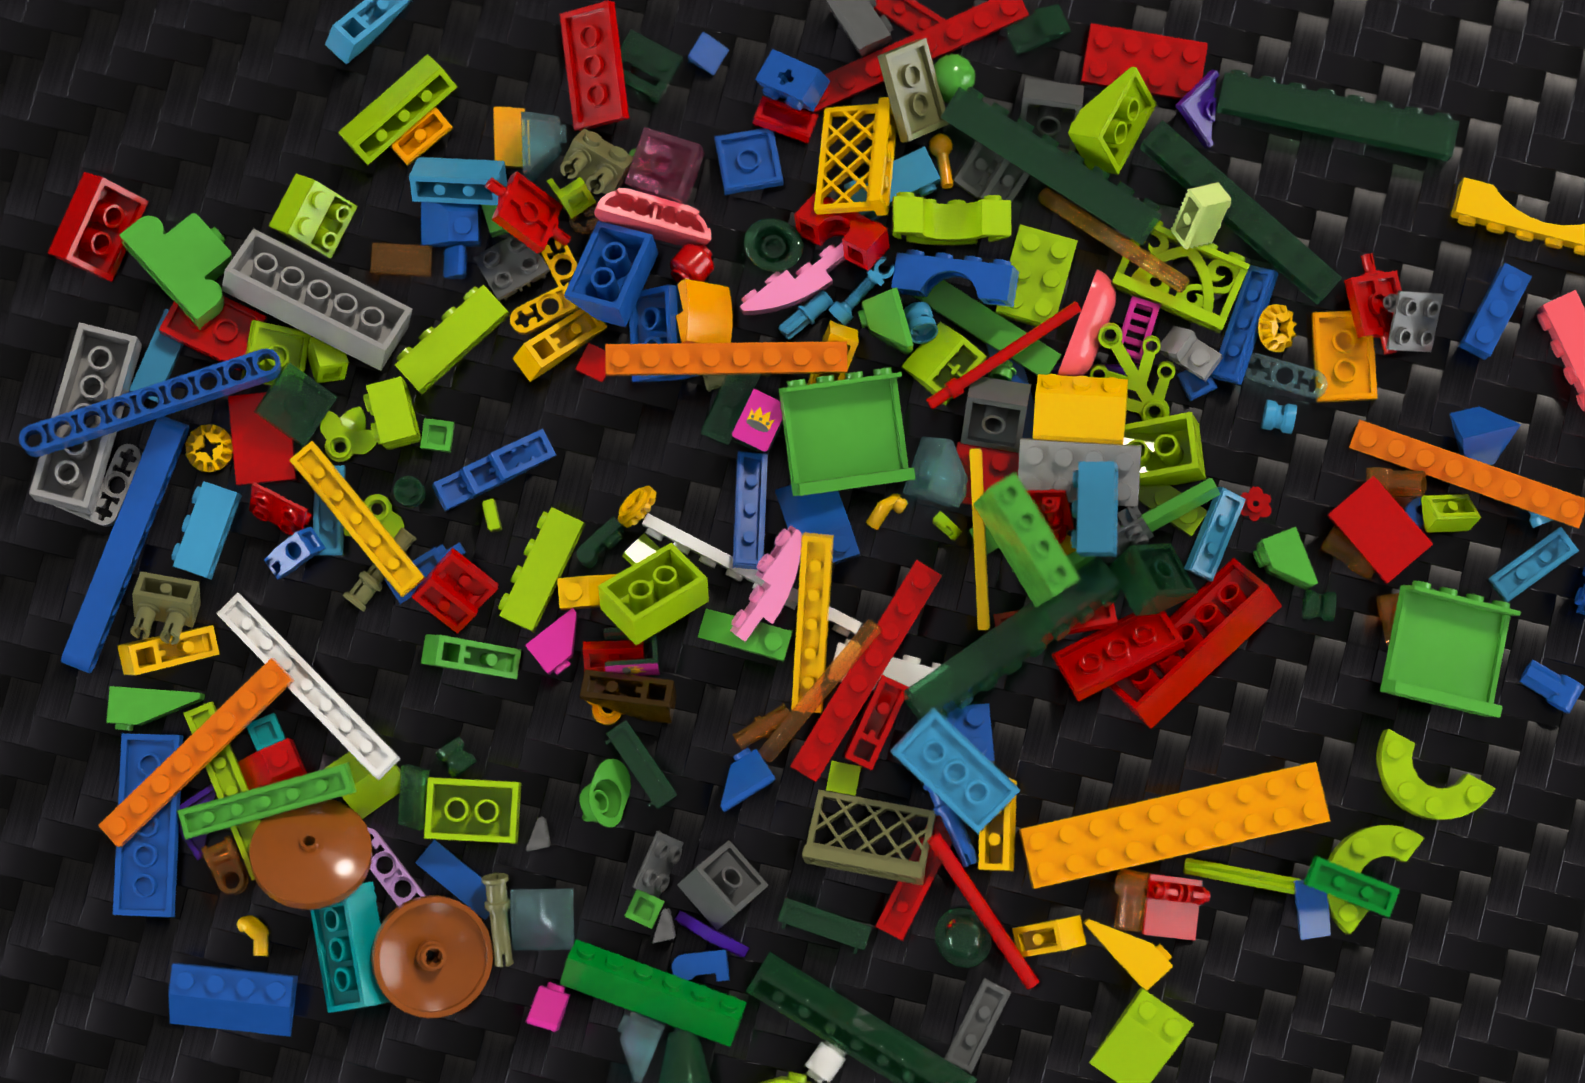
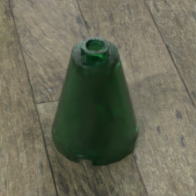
[658,1027,711,1083]

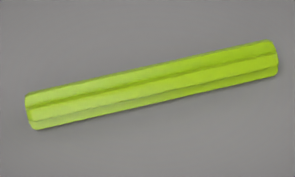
[1183,858,1301,895]

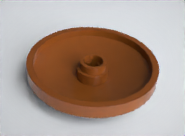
[250,799,372,909]
[371,895,493,1018]

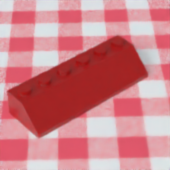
[1108,558,1282,729]

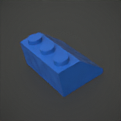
[564,221,659,328]
[629,285,699,382]

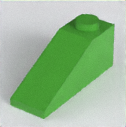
[698,609,792,662]
[421,634,522,679]
[107,686,205,731]

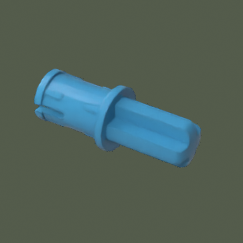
[779,290,834,340]

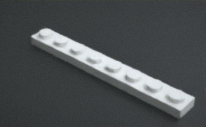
[642,513,862,637]
[217,593,401,780]

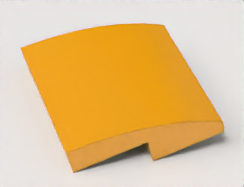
[676,279,733,343]

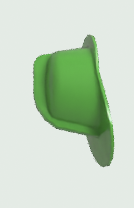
[579,759,631,828]

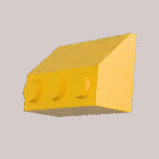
[1033,374,1128,445]

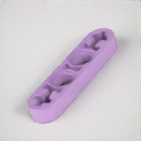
[367,827,426,907]

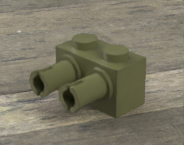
[560,129,635,194]
[130,572,201,645]

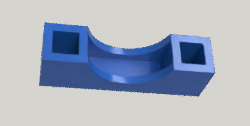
[891,249,1019,307]

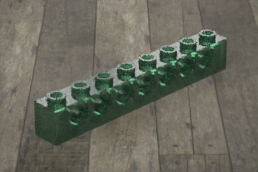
[1140,120,1342,305]

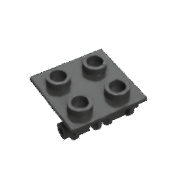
[473,235,550,301]
[1383,291,1443,352]
[1096,506,1154,564]
[633,831,684,898]

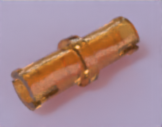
[732,703,793,751]

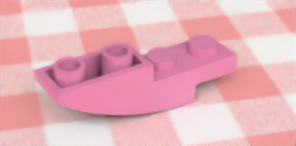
[740,243,845,315]
[730,525,802,642]

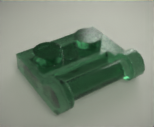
[620,30,683,104]
[577,516,624,567]

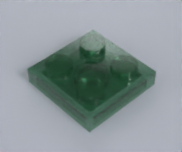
[254,362,337,446]

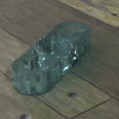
[1245,353,1328,399]

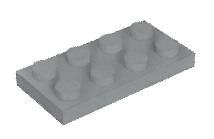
[1018,438,1142,507]

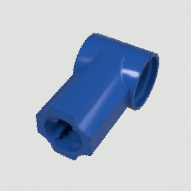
[1519,660,1584,714]

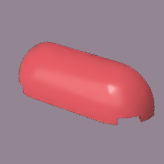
[594,188,711,246]
[1057,269,1116,376]

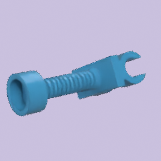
[828,256,894,326]

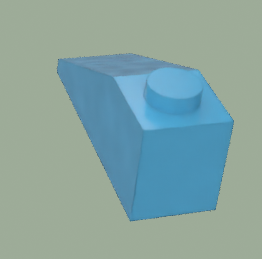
[325,0,412,64]

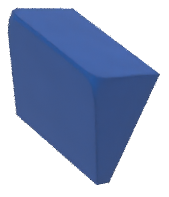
[688,32,729,76]
[443,245,467,279]

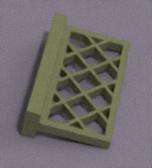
[802,789,937,886]

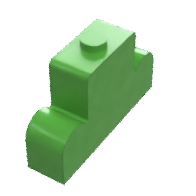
[120,213,233,329]

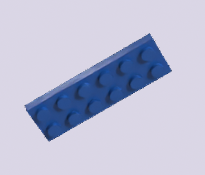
[113,733,183,917]

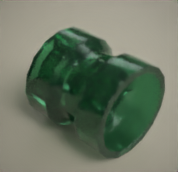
[393,476,426,508]
[1302,589,1336,622]
[435,737,477,779]

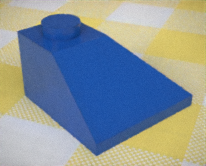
[421,202,481,247]
[721,748,776,812]

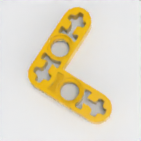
[510,241,579,335]

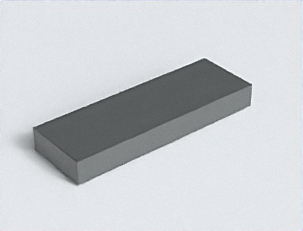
[944,978,1011,1073]

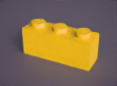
[978,779,1017,871]

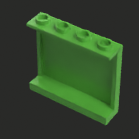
[779,367,916,496]
[973,473,1080,607]
[1380,581,1521,718]

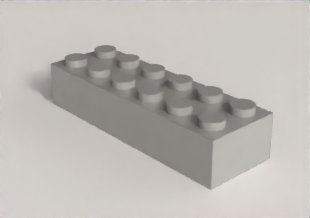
[222,229,413,371]
[29,322,142,515]

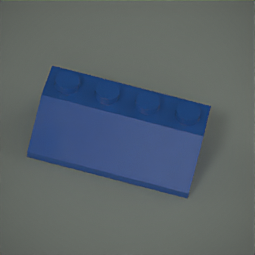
[169,963,298,1036]

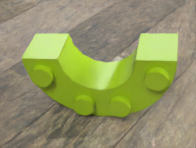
[892,192,1011,245]
[1376,729,1495,820]
[1327,825,1424,934]

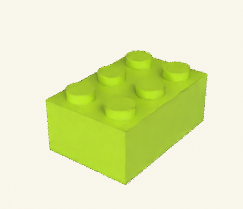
[995,224,1078,327]
[598,543,709,645]
[424,777,522,843]

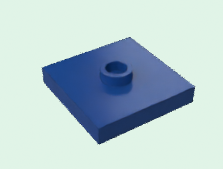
[714,128,784,195]

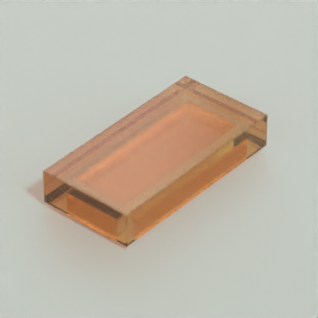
[371,243,433,277]

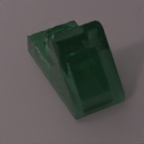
[1005,4,1071,56]

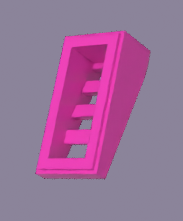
[1113,296,1161,364]

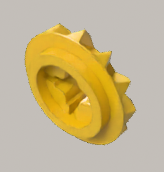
[1258,304,1297,352]
[185,424,233,472]
[618,486,657,528]

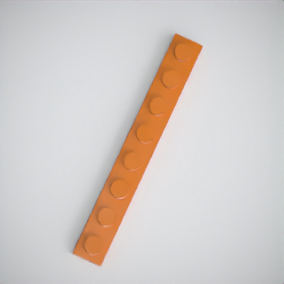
[605,342,848,376]
[1349,419,1585,529]
[98,658,295,847]

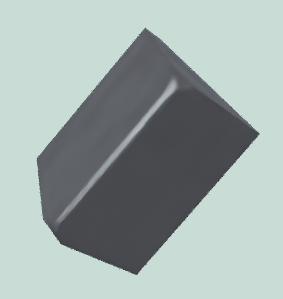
[526,817,551,851]
[652,909,676,943]

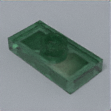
[398,764,429,830]

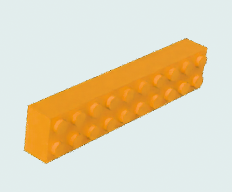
[1019,762,1330,889]

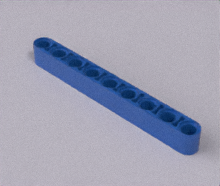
[19,348,281,457]
[61,416,189,673]

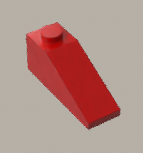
[842,675,910,770]

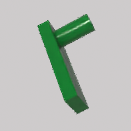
[1304,856,1400,917]

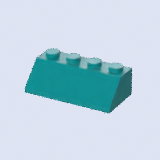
[310,882,390,1013]

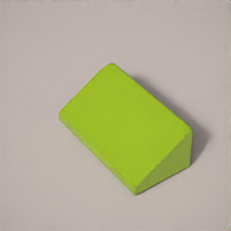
[1421,494,1481,533]

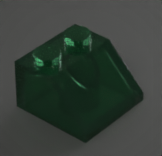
[1109,543,1198,616]

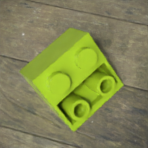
[269,174,358,259]
[901,322,987,405]

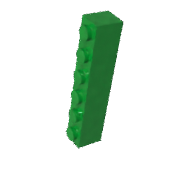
[560,939,747,1047]

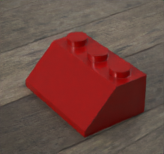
[48,172,148,282]

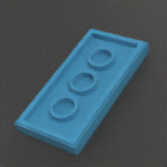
[891,707,1020,834]

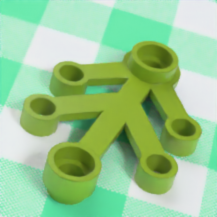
[1090,323,1175,421]

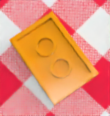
[1311,311,1378,403]

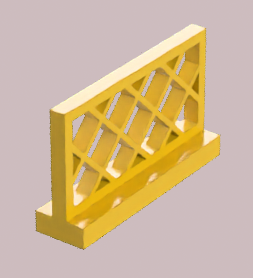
[814,97,897,216]

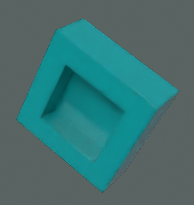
[247,713,286,751]

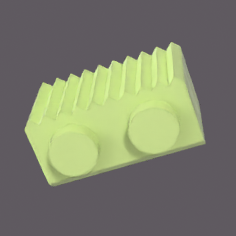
[1171,182,1231,250]

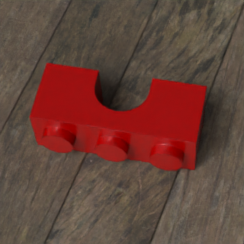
[794,192,890,271]

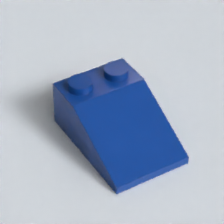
[775,485,860,565]

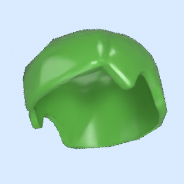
[934,54,975,103]

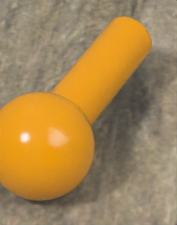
[929,134,953,189]

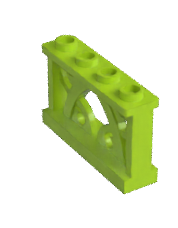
[1112,216,1250,334]

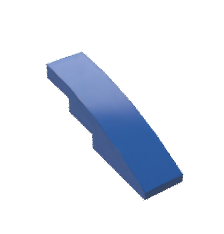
[431,429,556,512]

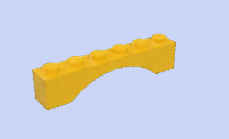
[1451,177,1585,256]

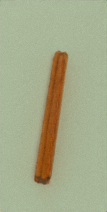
[1038,187,1190,293]
[759,620,881,762]

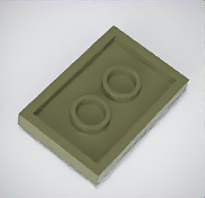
[877,38,949,142]

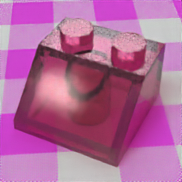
[625,127,705,205]

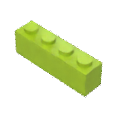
[338,54,457,165]
[395,285,510,395]
[498,507,585,633]

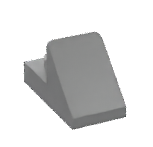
[1159,326,1223,382]

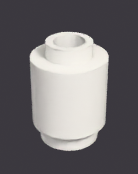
[805,1037,848,1083]

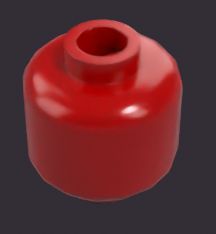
[670,244,714,283]

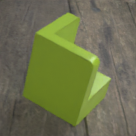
[547,177,596,219]
[307,337,349,384]

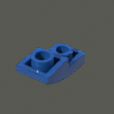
[1294,879,1331,940]

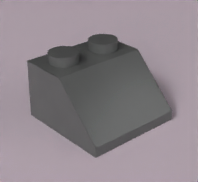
[826,0,894,58]
[1015,78,1084,155]
[961,377,1031,453]
[678,840,769,930]

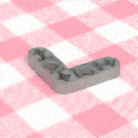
[53,444,143,527]

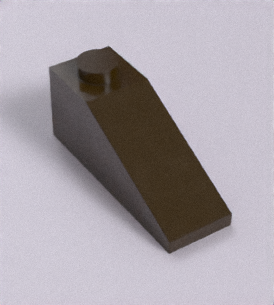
[580,669,677,724]

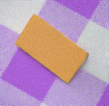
[390,107,453,166]
[494,107,526,169]

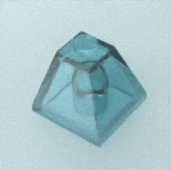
[521,112,567,182]
[903,437,968,508]
[510,889,574,950]
[617,1011,666,1083]

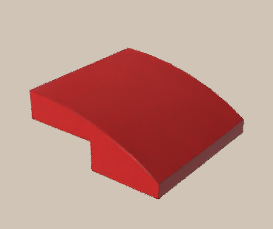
[412,548,498,634]

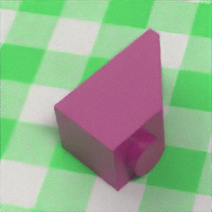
[525,608,578,675]
[526,982,570,1031]

